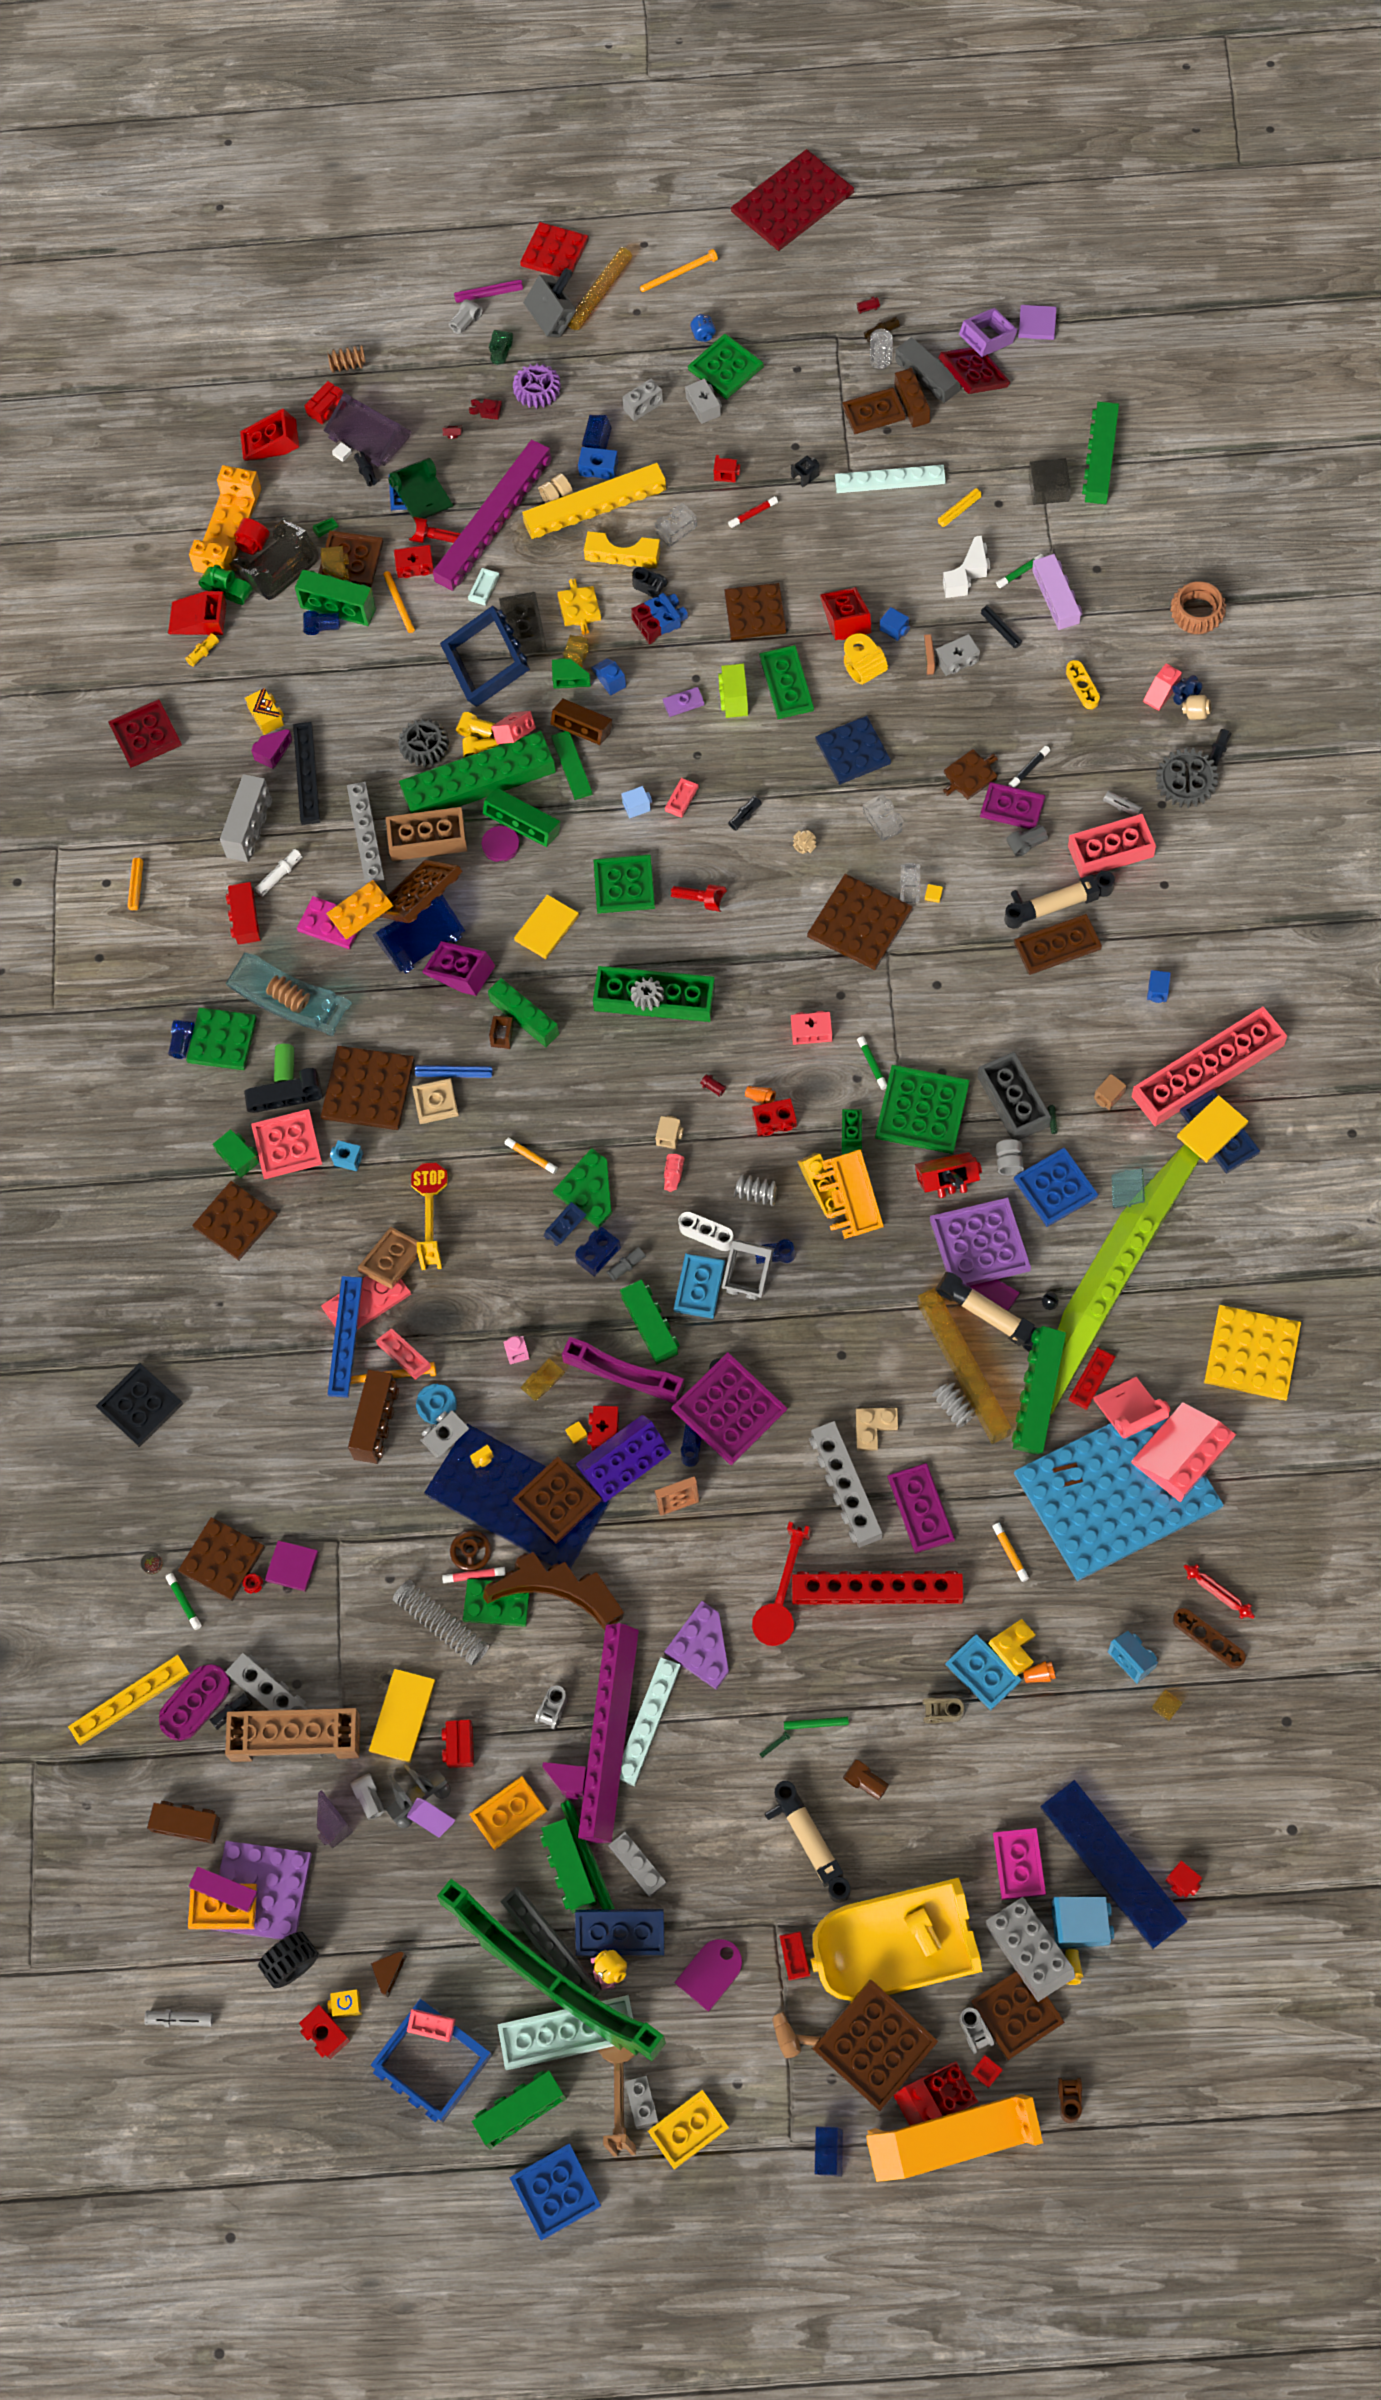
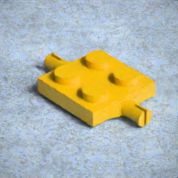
[557,579,601,635]

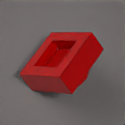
[971,2055,1002,2089]

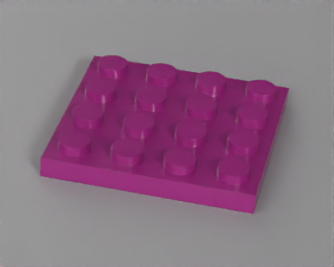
[671,1352,788,1466]

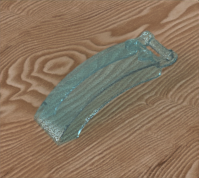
[226,952,352,1036]

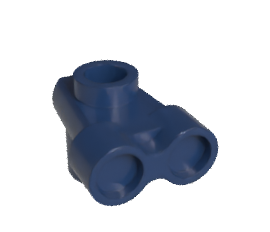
[1172,675,1202,705]

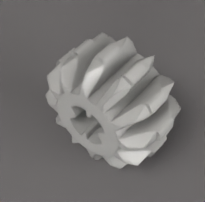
[631,977,664,1011]

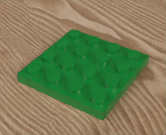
[875,1065,970,1154]

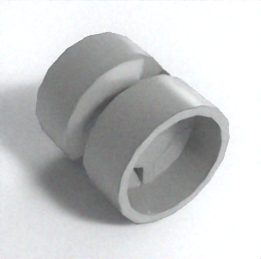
[996,1139,1024,1176]

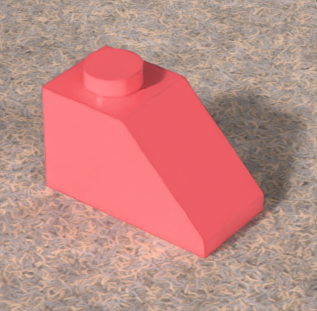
[1143,663,1182,711]

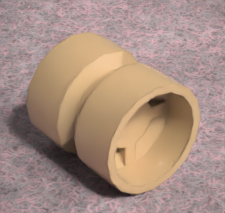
[538,473,573,503]

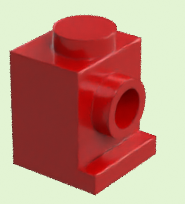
[713,455,741,483]

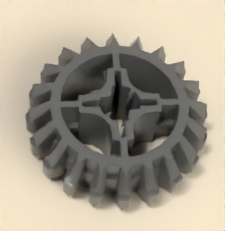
[398,718,449,767]

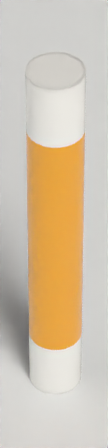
[505,1137,558,1174]
[992,1523,1029,1582]

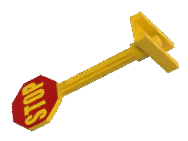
[411,1163,448,1270]

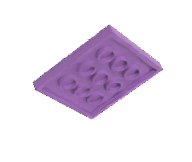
[930,1198,1031,1286]
[210,1841,312,1940]

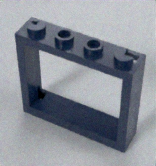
[440,605,530,707]

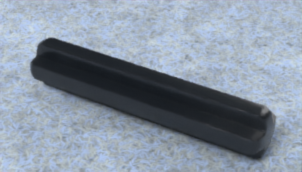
[981,605,1022,648]

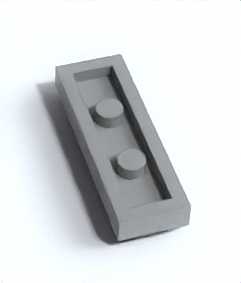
[608,1832,667,1898]

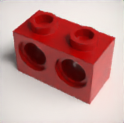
[752,1098,796,1136]

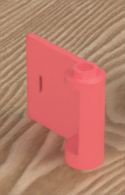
[1093,1377,1170,1439]

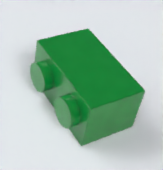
[212,1129,259,1178]

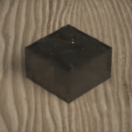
[1028,458,1071,505]

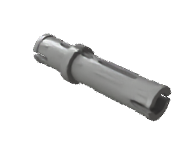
[144,2009,213,2027]

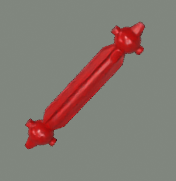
[1184,1564,1255,1619]

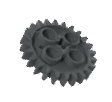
[1156,748,1219,808]

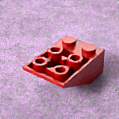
[168,591,227,635]
[893,2061,978,2126]

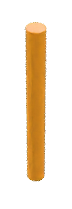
[383,571,415,633]

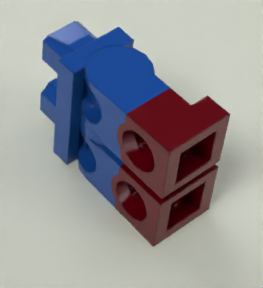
[631,593,688,645]

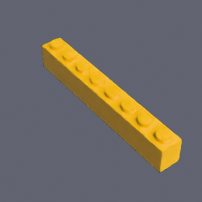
[522,463,666,539]

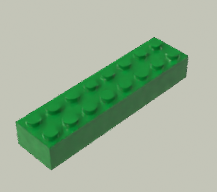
[399,731,556,814]

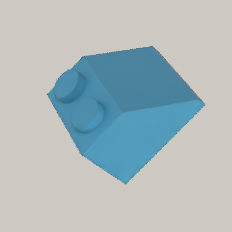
[1108,1631,1158,1684]

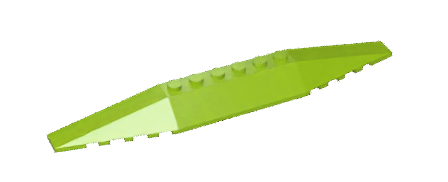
[1050,1144,1200,1416]

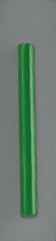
[561,1800,615,1909]

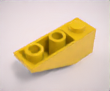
[797,1153,844,1217]

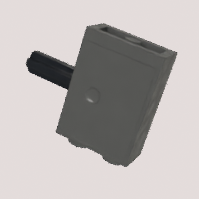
[523,268,576,337]

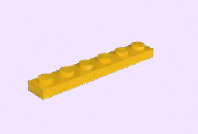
[68,1655,190,1746]

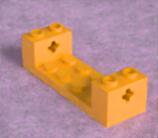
[189,465,261,573]

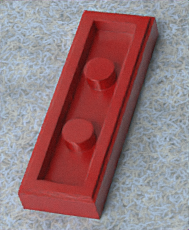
[1068,1347,1116,1410]

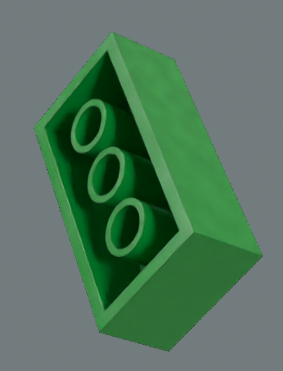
[295,570,376,626]
[471,2070,567,2149]

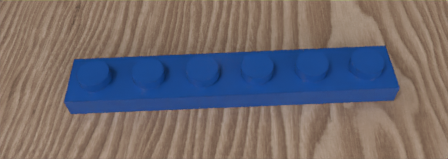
[328,1276,363,1398]

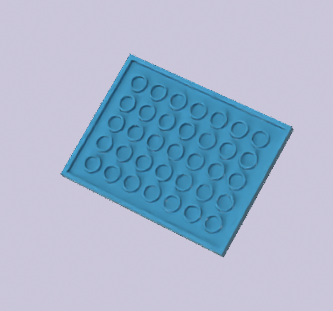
[1014,1417,1224,1581]

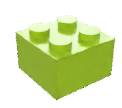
[718,664,748,718]

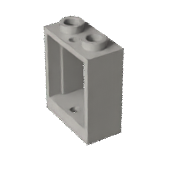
[722,1239,775,1300]

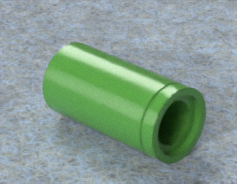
[274,1044,294,1083]

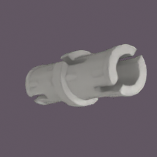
[1103,790,1143,816]

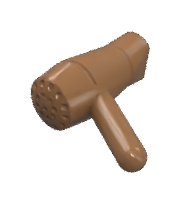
[772,2012,821,2058]

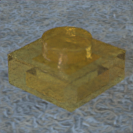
[1152,1690,1183,1721]

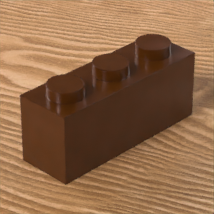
[894,368,930,428]
[550,698,612,745]
[147,1801,220,1844]

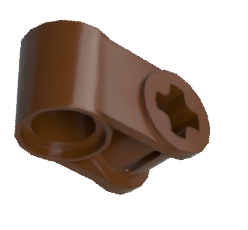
[1058,2077,1082,2124]

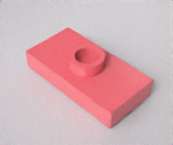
[665,778,699,818]
[407,2009,456,2042]

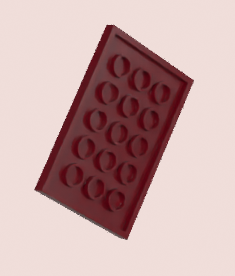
[731,149,854,251]

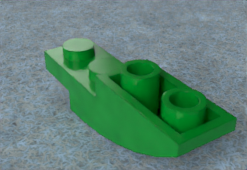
[842,1109,862,1155]

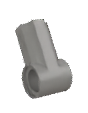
[449,299,483,334]
[350,1773,385,1820]

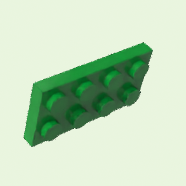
[759,645,814,720]

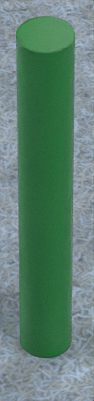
[784,1716,849,1730]

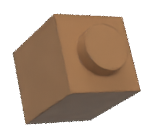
[1094,1074,1127,1110]

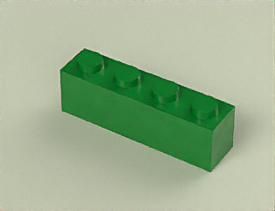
[483,788,561,847]
[488,978,559,1047]
[620,1279,680,1365]
[539,1818,597,1914]

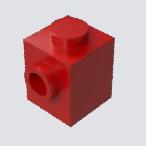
[1165,1860,1202,1898]

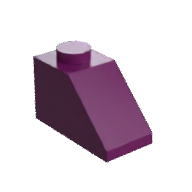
[251,729,293,769]
[542,1762,587,1799]

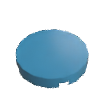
[416,1384,457,1424]

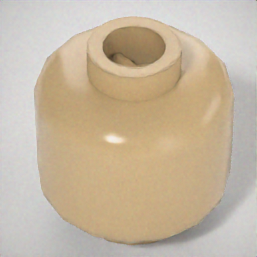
[1183,695,1211,720]

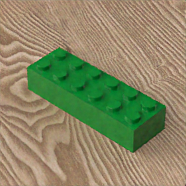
[593,966,715,1022]

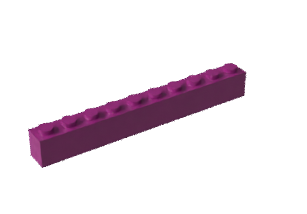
[432,439,551,591]
[578,1623,639,1843]

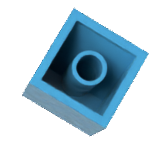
[1051,1897,1114,1949]

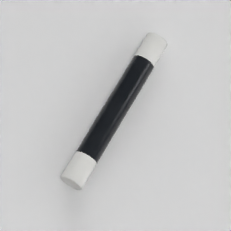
[1008,746,1050,788]

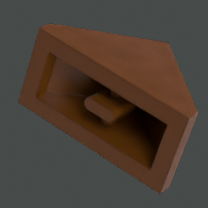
[371,1951,407,1998]

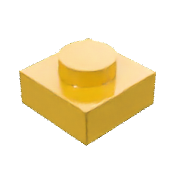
[470,1445,494,1469]

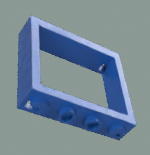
[371,1998,493,2123]

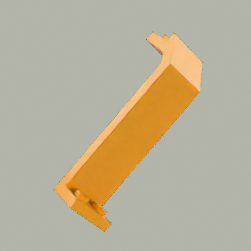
[866,2094,1043,2182]

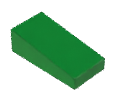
[313,517,338,538]

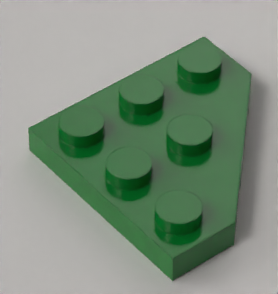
[553,1148,612,1229]

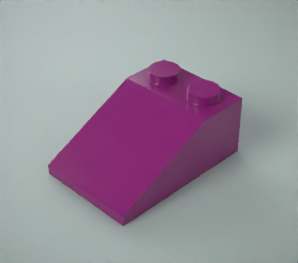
[422,941,495,996]

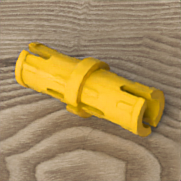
[185,633,219,667]

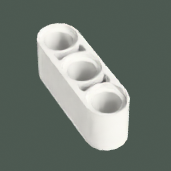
[678,1212,734,1251]

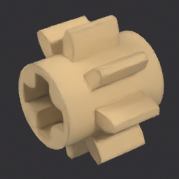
[793,830,816,854]

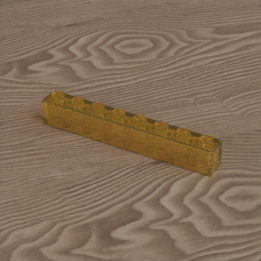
[917,1287,1012,1444]

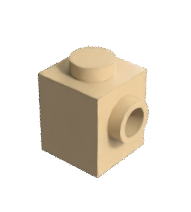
[655,1116,684,1149]

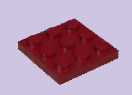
[938,347,1010,394]
[108,699,182,768]

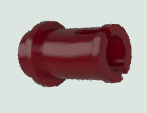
[856,296,880,314]
[700,1074,727,1097]

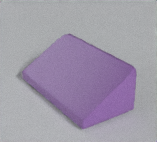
[407,1798,455,1837]

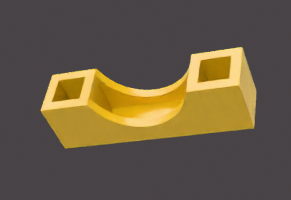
[584,531,661,568]

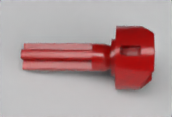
[409,516,461,544]
[671,884,727,912]

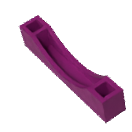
[562,1336,685,1404]

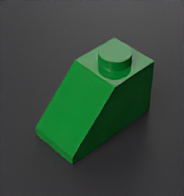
[552,658,591,689]

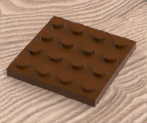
[379,860,463,923]
[807,874,913,970]
[321,1045,415,1130]
[811,1979,938,2111]

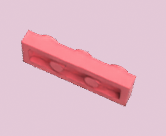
[376,1328,431,1380]

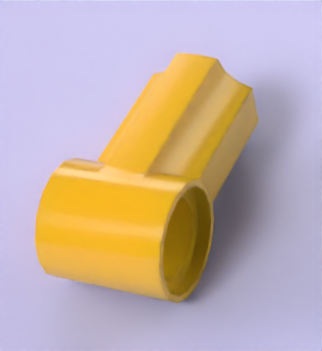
[456,712,495,739]
[462,736,499,758]
[904,1908,943,1957]

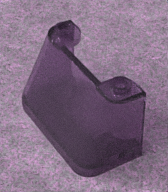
[324,393,412,468]

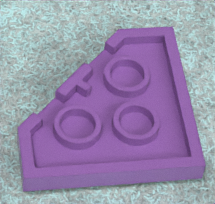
[664,1601,729,1690]

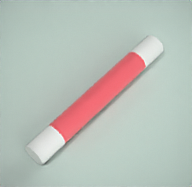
[442,1567,506,1583]

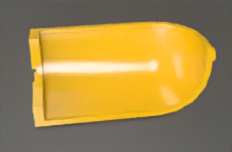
[811,1877,982,2001]

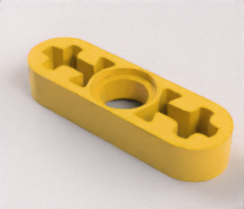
[1066,660,1100,709]

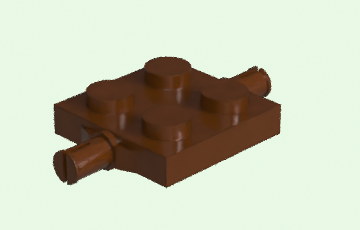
[943,749,998,800]

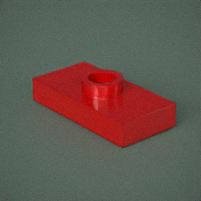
[779,1931,810,1981]

